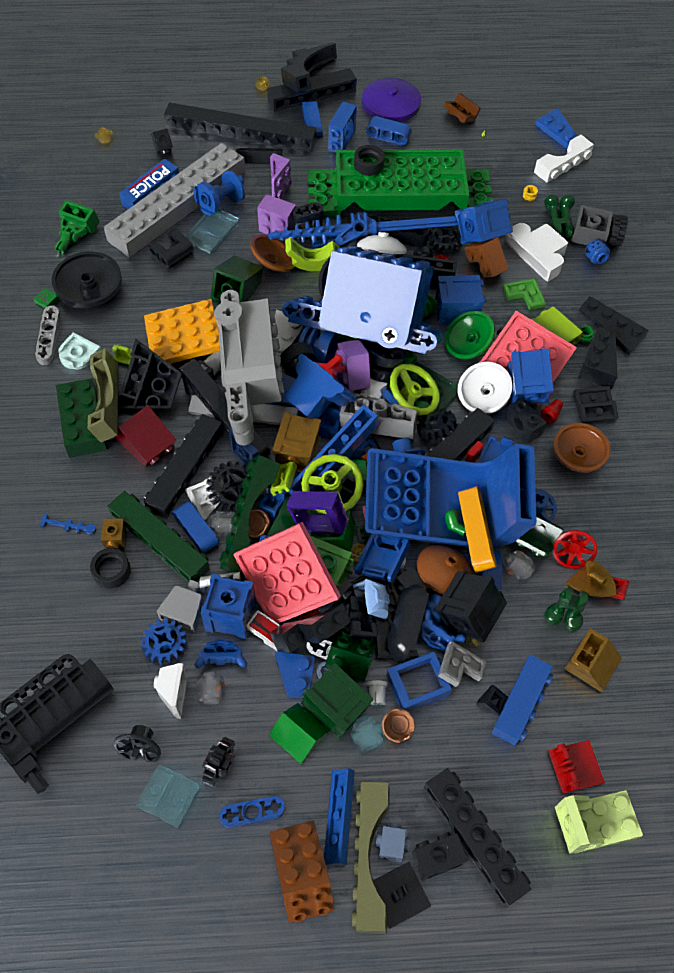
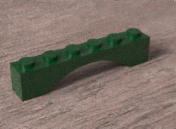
[220,455,280,576]

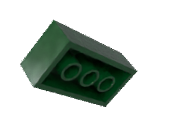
[56,378,107,458]

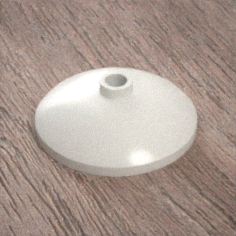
[357,232,407,254]
[458,362,512,414]

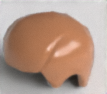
[248,509,271,539]
[382,708,415,743]

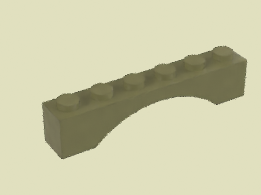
[87,348,118,443]
[352,782,390,934]

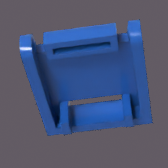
[354,534,411,583]

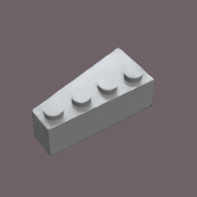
[340,388,417,439]

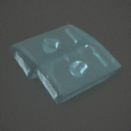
[136,764,200,828]

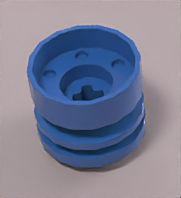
[297,326,338,363]

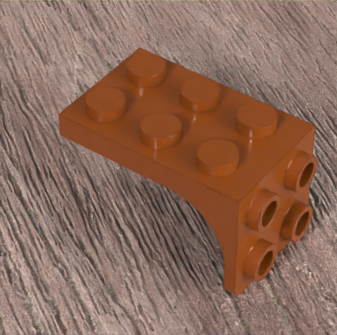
[270,820,334,923]

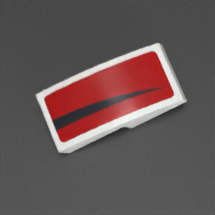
[247,610,280,651]

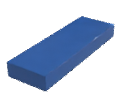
[302,101,323,137]

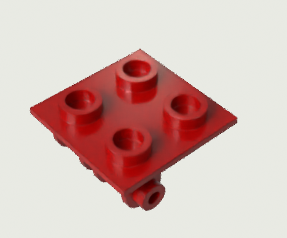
[548,740,605,794]

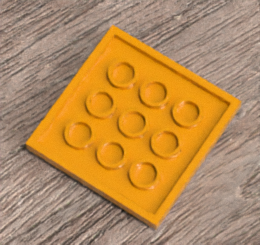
[144,299,220,364]

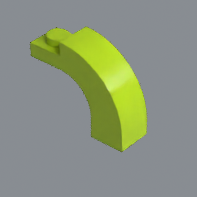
[285,237,341,271]

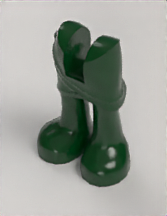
[544,195,575,238]
[544,587,588,631]

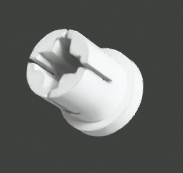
[366,680,388,706]

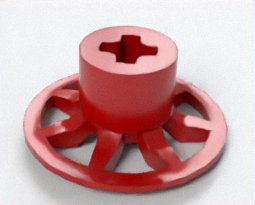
[553,530,598,569]

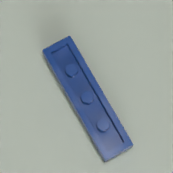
[324,768,355,866]

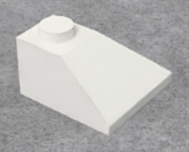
[154,663,188,719]

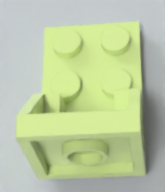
[555,790,643,854]

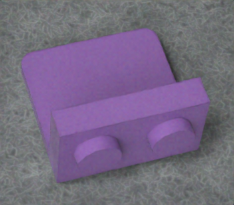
[270,153,292,199]

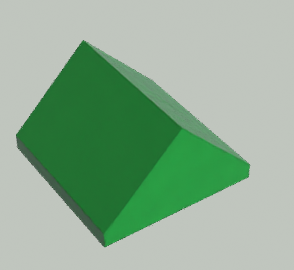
[269,703,330,765]

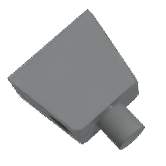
[157,580,204,633]

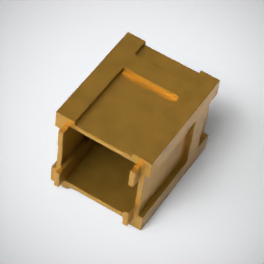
[272,412,321,473]

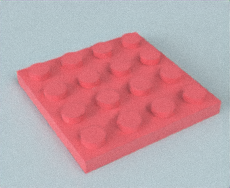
[480,311,577,406]
[233,522,341,624]

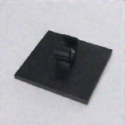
[373,862,431,929]

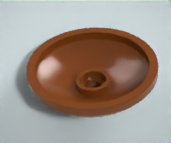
[250,234,295,272]
[553,423,610,473]
[417,544,474,595]

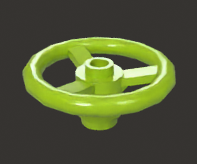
[390,364,440,416]
[301,454,364,514]

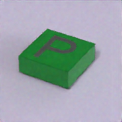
[34,288,59,308]

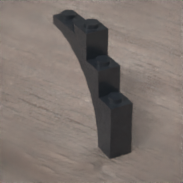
[281,42,337,93]

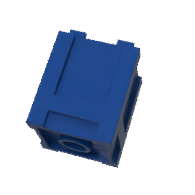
[455,198,513,244]
[435,275,487,326]
[508,347,554,404]
[201,574,256,639]

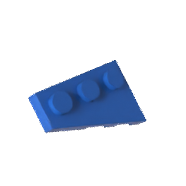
[535,108,577,149]

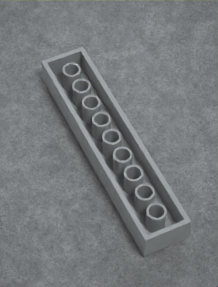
[104,143,245,258]

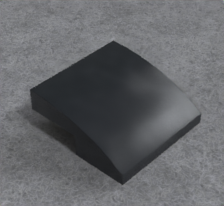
[573,386,619,423]

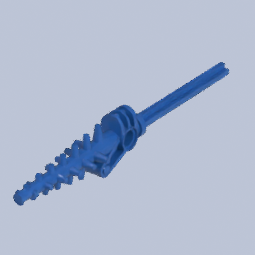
[268,212,459,248]

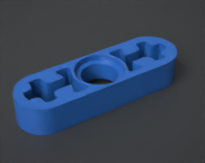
[219,796,285,828]

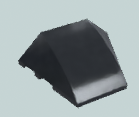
[118,338,182,409]

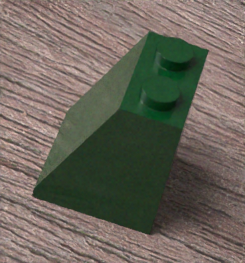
[210,255,264,303]

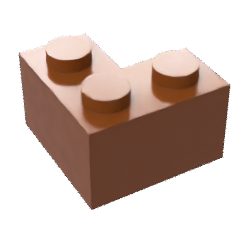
[465,237,509,277]

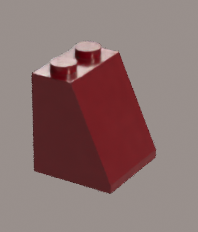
[115,405,177,466]

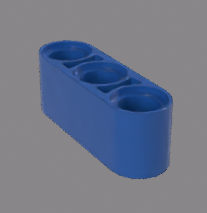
[366,116,412,145]
[172,501,219,553]

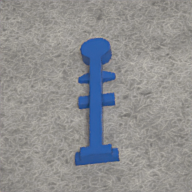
[40,514,96,535]

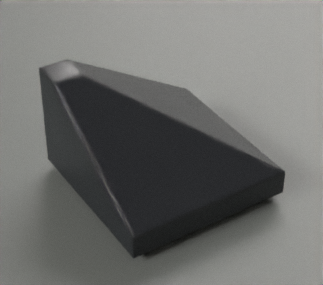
[477,685,508,715]

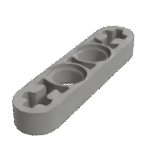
[35,306,61,365]

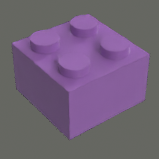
[257,194,296,240]
[336,340,371,391]

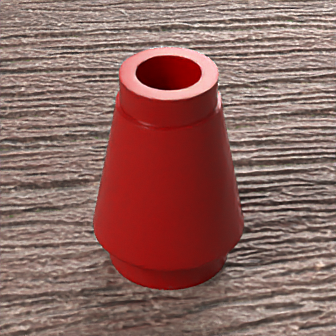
[540,399,563,424]

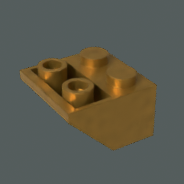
[565,628,622,692]

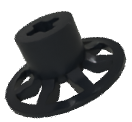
[113,725,161,762]

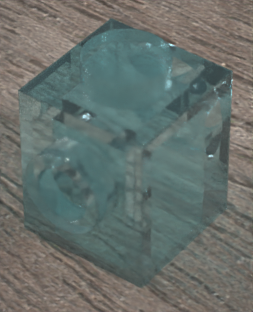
[350,716,384,754]

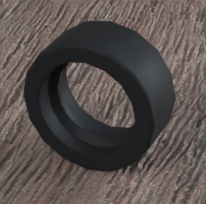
[354,145,385,176]
[281,342,317,377]
[90,548,131,589]

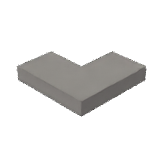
[438,641,486,687]

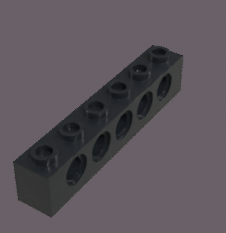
[424,768,532,909]

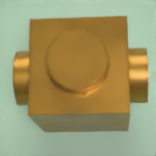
[101,519,126,549]

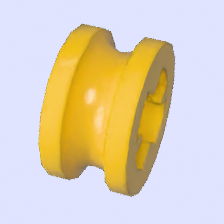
[523,185,538,201]

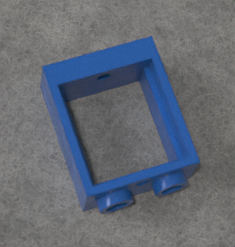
[328,101,357,152]
[386,652,453,712]

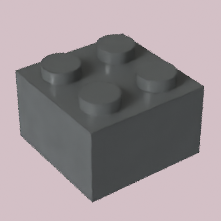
[571,205,613,245]

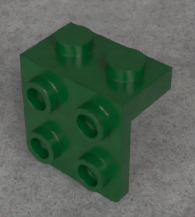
[515,514,564,558]
[325,628,376,681]

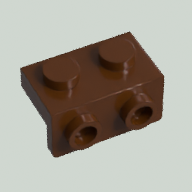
[443,93,481,123]

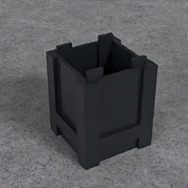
[434,570,507,642]

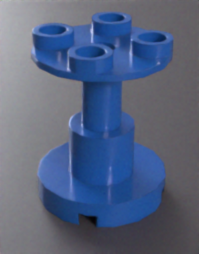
[194,171,245,216]

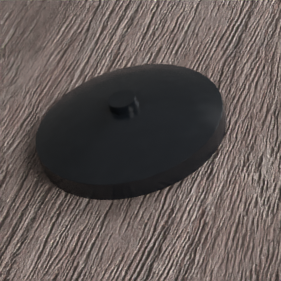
[52,251,122,308]

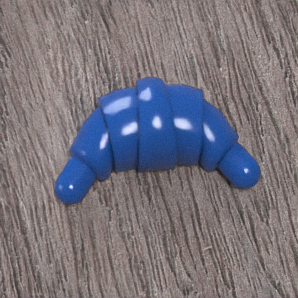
[420,609,466,651]
[194,640,247,669]

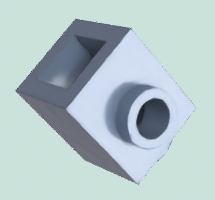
[375,824,409,863]

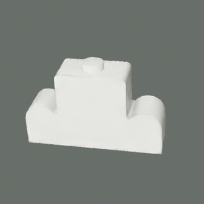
[504,223,568,282]

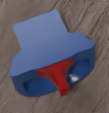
[283,354,357,419]

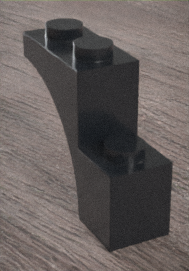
[269,603,351,653]

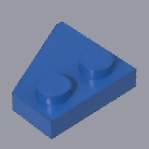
[275,651,315,699]

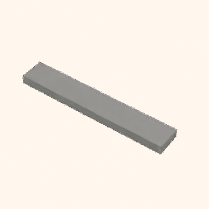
[188,395,300,425]

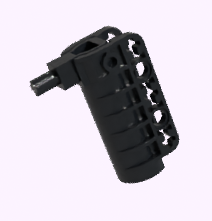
[0,654,114,794]

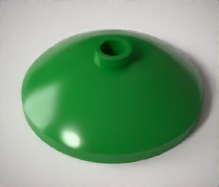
[445,311,495,359]

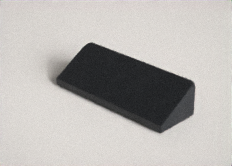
[235,148,283,164]

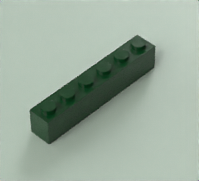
[107,490,210,582]

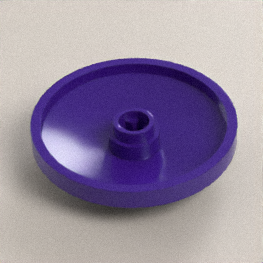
[362,78,421,122]

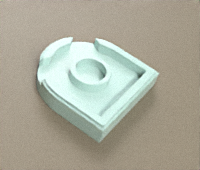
[59,332,102,369]

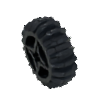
[206,461,248,513]

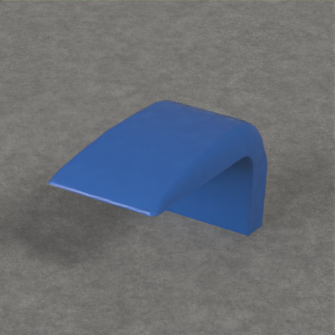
[365,443,536,548]

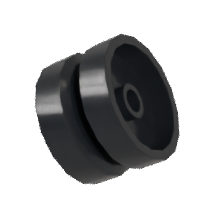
[367,343,407,383]

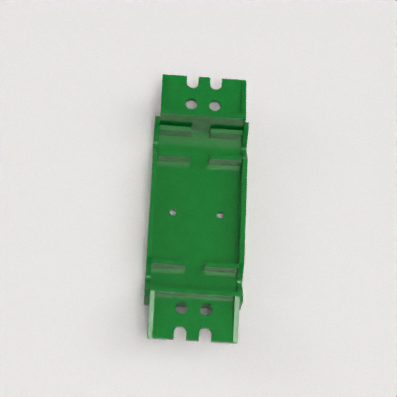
[308,149,493,218]

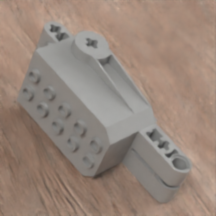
[214,290,284,445]

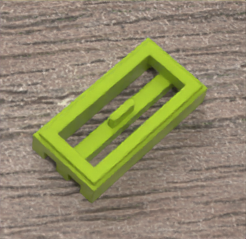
[270,461,297,496]

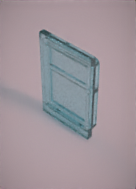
[186,209,239,254]

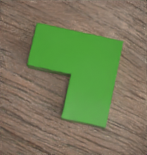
[502,278,546,310]

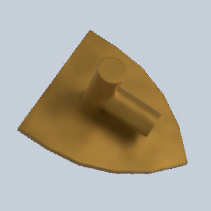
[566,560,616,597]

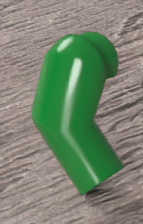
[445,509,466,536]

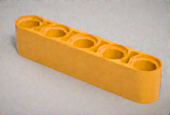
[458,486,497,573]

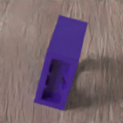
[287,491,348,534]

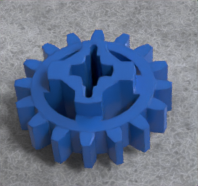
[140,618,187,665]

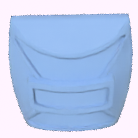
[353,579,390,619]

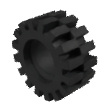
[607,214,628,246]

